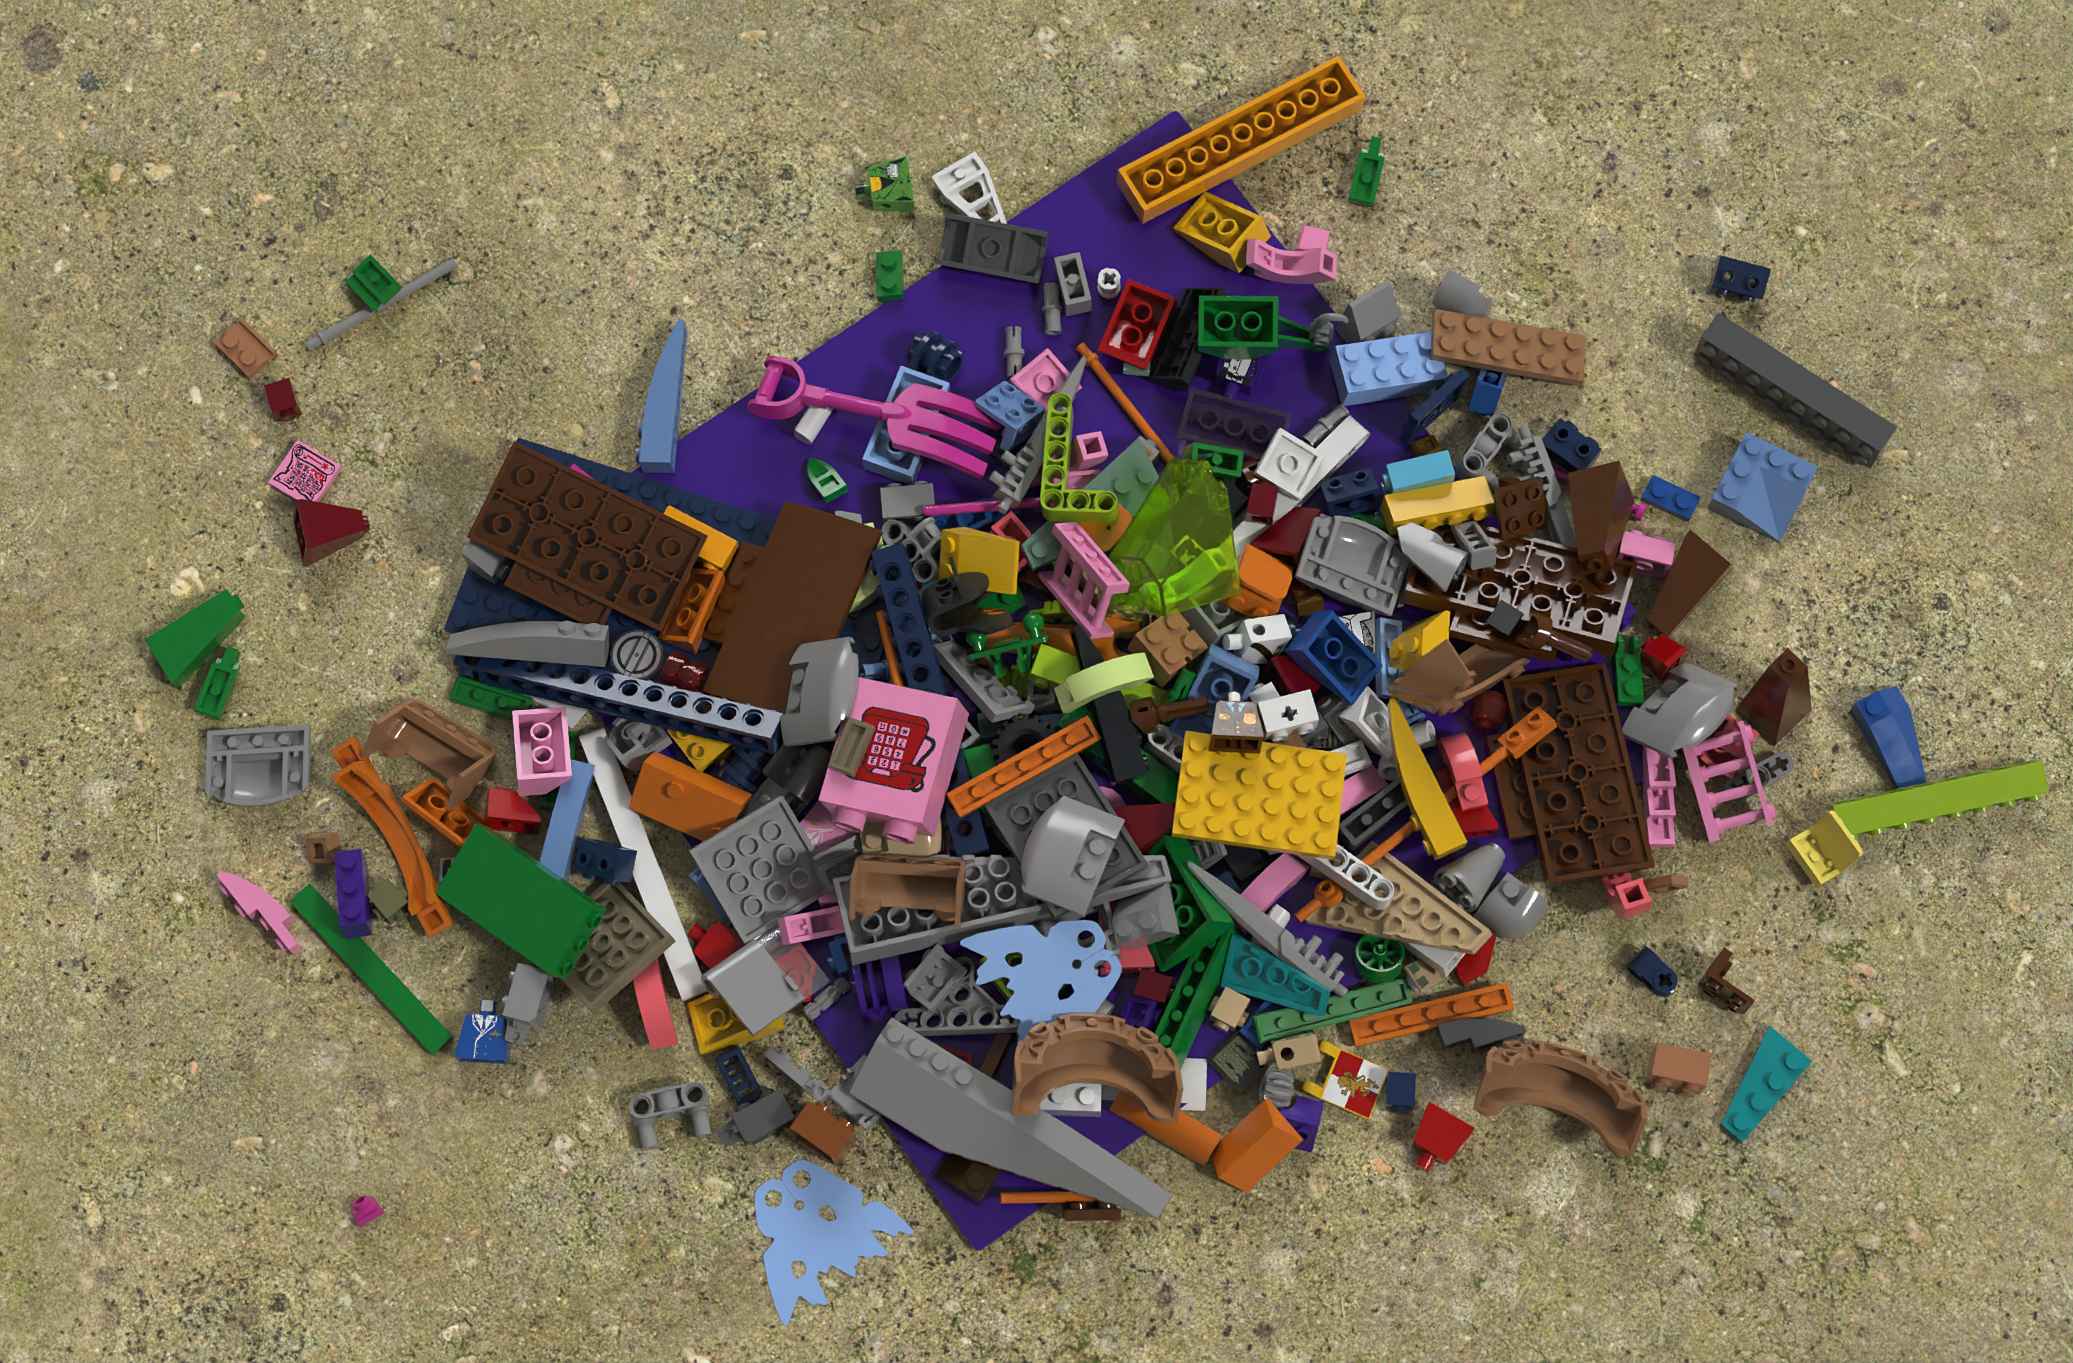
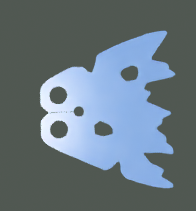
[960,920,1122,1045]
[754,1160,914,1326]

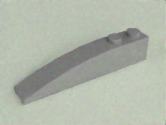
[446,621,609,667]

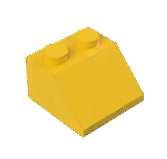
[1389,610,1450,671]

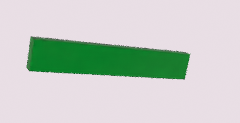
[1251,977,1413,1043]

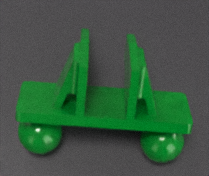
[966,613,1050,679]

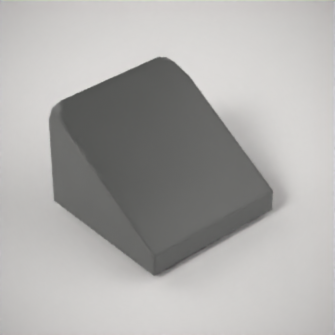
[1486,600,1524,637]

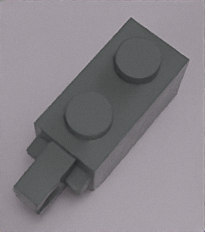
[716,1089,795,1147]

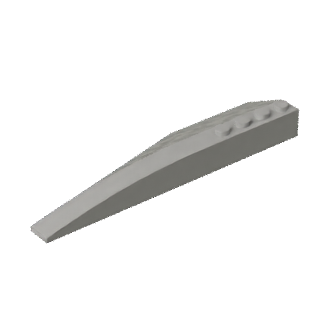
[833,855,1172,965]
[849,1018,1172,1219]

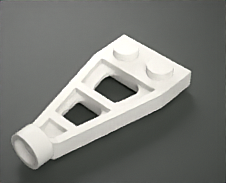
[931,152,1007,224]

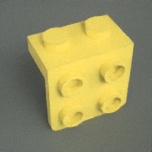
[1785,810,1863,888]

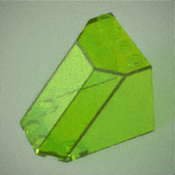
[1097,458,1241,616]

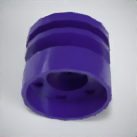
[851,955,908,1017]

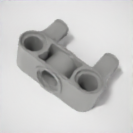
[1455,413,1522,495]
[629,1082,712,1151]

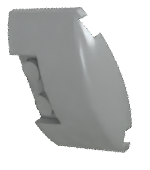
[1295,516,1409,616]
[780,637,859,747]
[1622,662,1738,758]
[205,725,311,807]
[1021,796,1125,917]

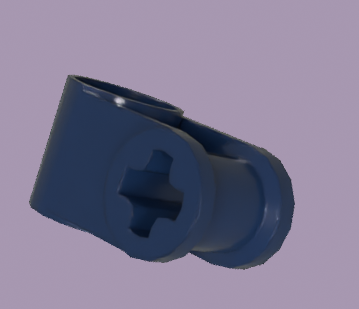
[1626,946,1678,997]

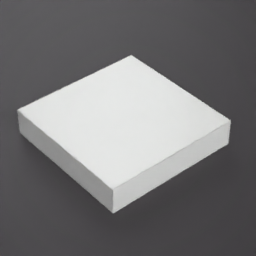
[1253,428,1325,501]

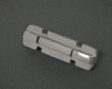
[803,976,851,1020]

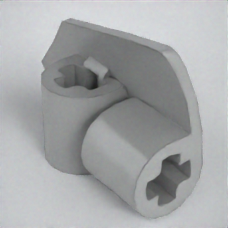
[1397,523,1468,592]

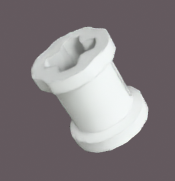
[1098,268,1121,299]

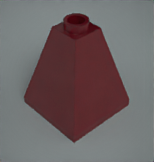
[293,499,370,567]
[1258,656,1325,715]
[1112,803,1176,855]

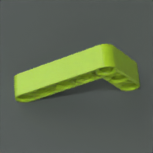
[1040,392,1119,524]

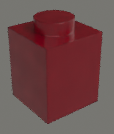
[264,378,302,422]
[1246,482,1278,526]
[1133,968,1176,1008]

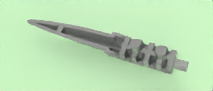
[989,355,1086,514]
[1507,425,1577,548]
[1188,861,1348,998]

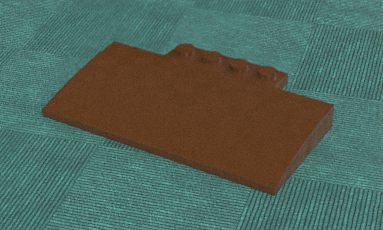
[467,441,708,631]
[701,501,883,715]
[1403,521,1638,663]
[1485,663,1655,888]

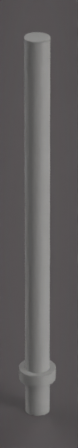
[304,258,458,351]

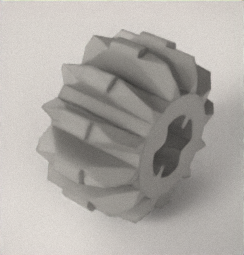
[1257,1067,1294,1111]

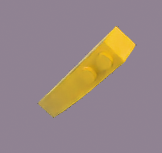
[1387,697,1467,861]

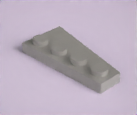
[934,640,1035,723]

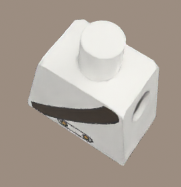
[1222,614,1292,664]

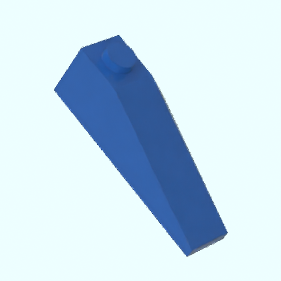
[1850,686,1927,789]

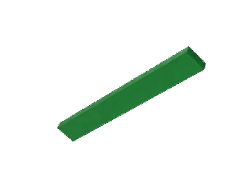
[289,883,454,1056]

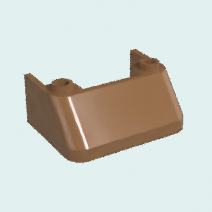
[361,699,497,811]
[849,854,966,927]

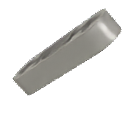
[1722,752,1793,805]

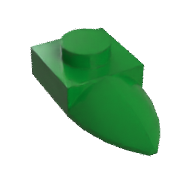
[807,458,848,504]

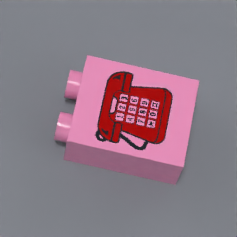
[819,677,969,844]

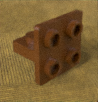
[1495,476,1548,540]

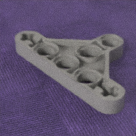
[894,956,1020,1036]

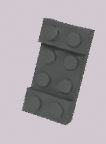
[936,212,1049,283]

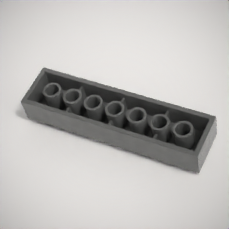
[1694,313,1897,468]

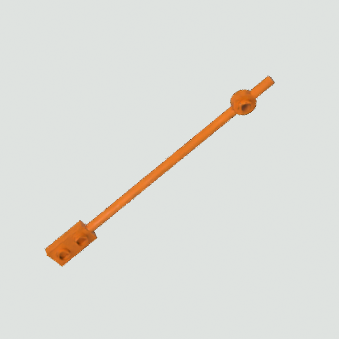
[1294,706,1557,923]

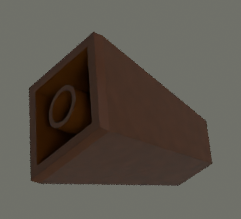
[1568,461,1634,575]
[1647,530,1733,638]
[1736,648,1812,747]

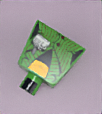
[854,156,915,211]

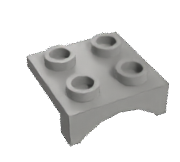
[829,1055,882,1132]

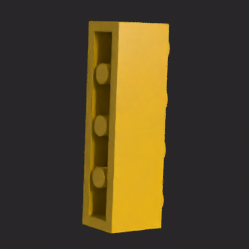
[1380,476,1494,535]

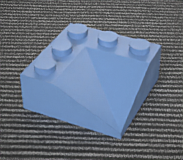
[1708,432,1818,543]

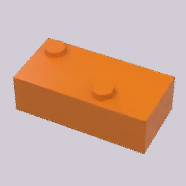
[628,751,752,841]

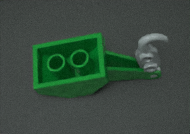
[1198,296,1349,360]

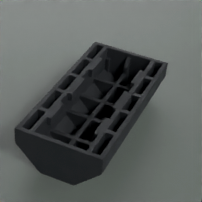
[1147,287,1228,392]

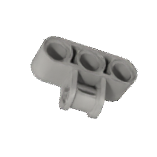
[881,517,941,585]

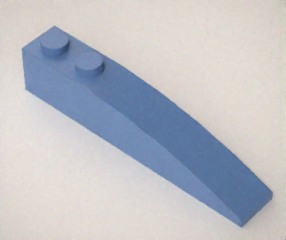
[636,319,688,473]
[540,760,595,882]

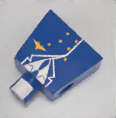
[455,1000,511,1065]

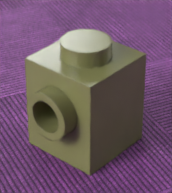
[367,878,410,924]

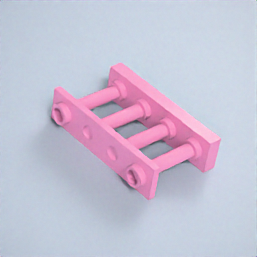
[1038,522,1130,639]
[1682,721,1777,843]

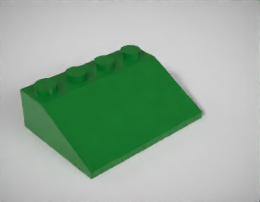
[1145,835,1234,972]

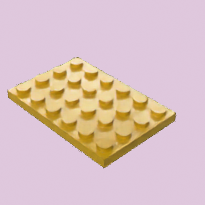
[1171,731,1347,860]

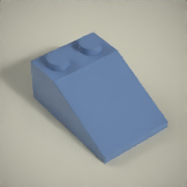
[1187,643,1260,723]

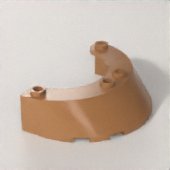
[1388,639,1531,716]
[1011,1013,1183,1123]
[1473,1040,1647,1157]

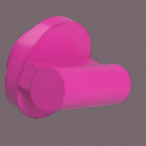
[350,1195,384,1227]

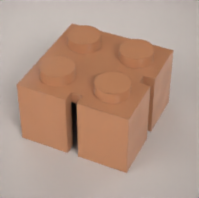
[1127,607,1209,688]
[1645,1042,1712,1098]

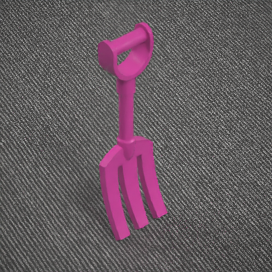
[747,356,1002,479]

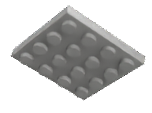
[688,794,827,944]

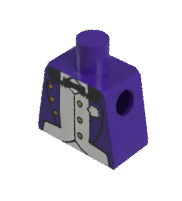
[1215,354,1270,403]

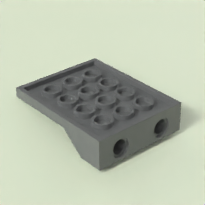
[983,753,1149,920]

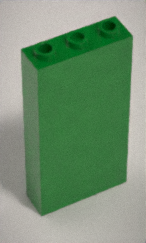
[435,823,606,979]

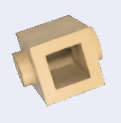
[1208,987,1250,1033]

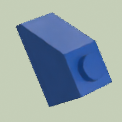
[1468,369,1508,417]

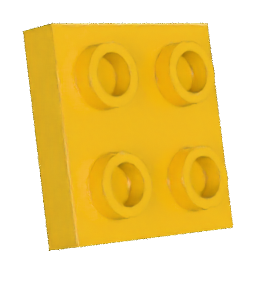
[667,729,734,772]

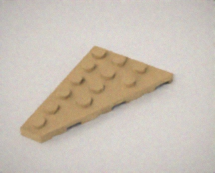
[1304,841,1492,955]

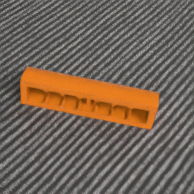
[1109,1090,1222,1166]

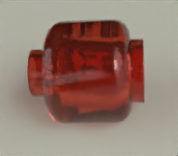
[1469,690,1508,732]

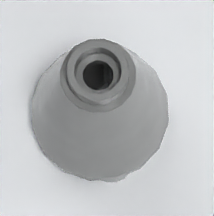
[1431,843,1505,913]

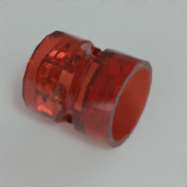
[659,650,709,692]

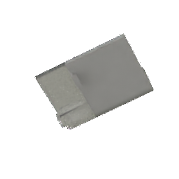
[701,924,830,1036]

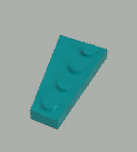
[1220,933,1331,1017]
[1720,1026,1812,1144]

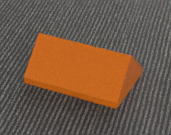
[658,568,726,655]
[401,777,485,850]
[1211,1098,1303,1193]

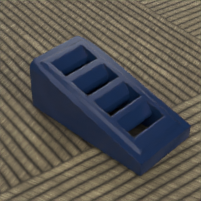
[715,1045,763,1106]

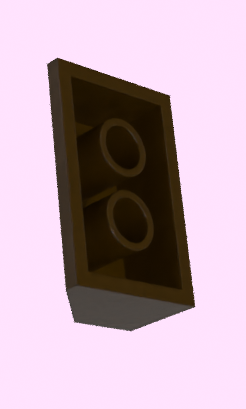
[935,1153,1005,1207]

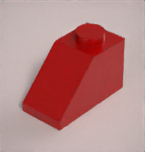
[1640,634,1687,681]
[484,787,541,835]

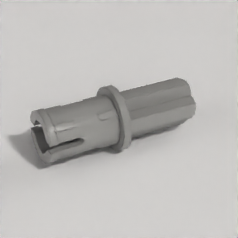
[1042,282,1062,335]

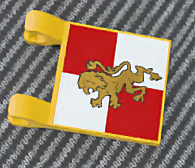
[1301,1041,1389,1120]

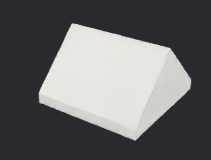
[1339,687,1393,758]

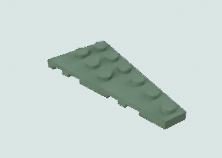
[1020,438,1174,571]

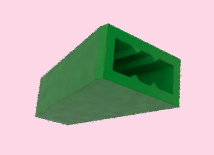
[144,589,245,689]

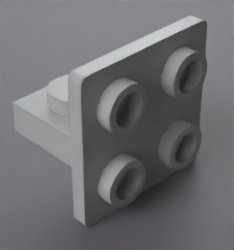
[903,944,967,1013]

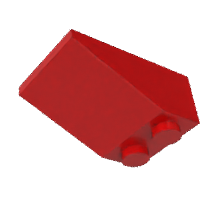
[1098,279,1178,370]

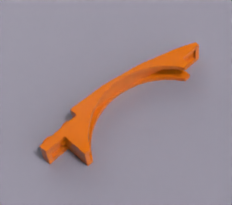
[331,737,453,938]

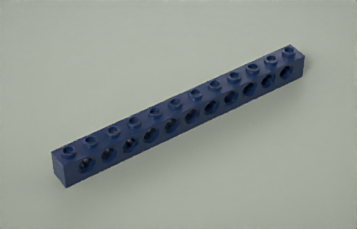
[869,542,993,857]
[476,657,783,755]

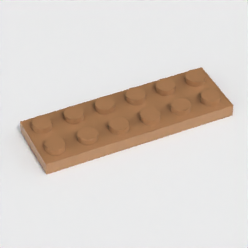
[1430,309,1585,386]

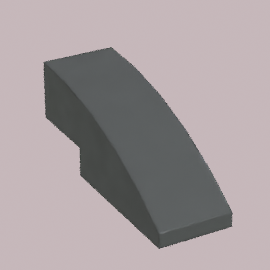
[1436,1019,1526,1052]

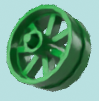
[1355,935,1405,983]

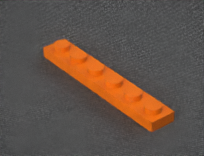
[946,715,1101,819]
[1348,982,1514,1048]

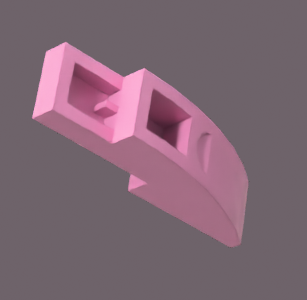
[216,871,303,955]

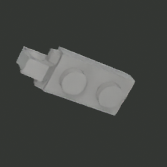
[764,1046,832,1104]

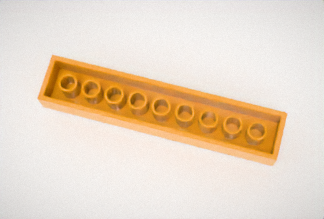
[1116,56,1366,224]

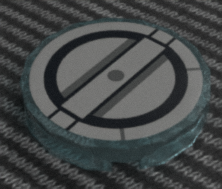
[610,629,664,680]

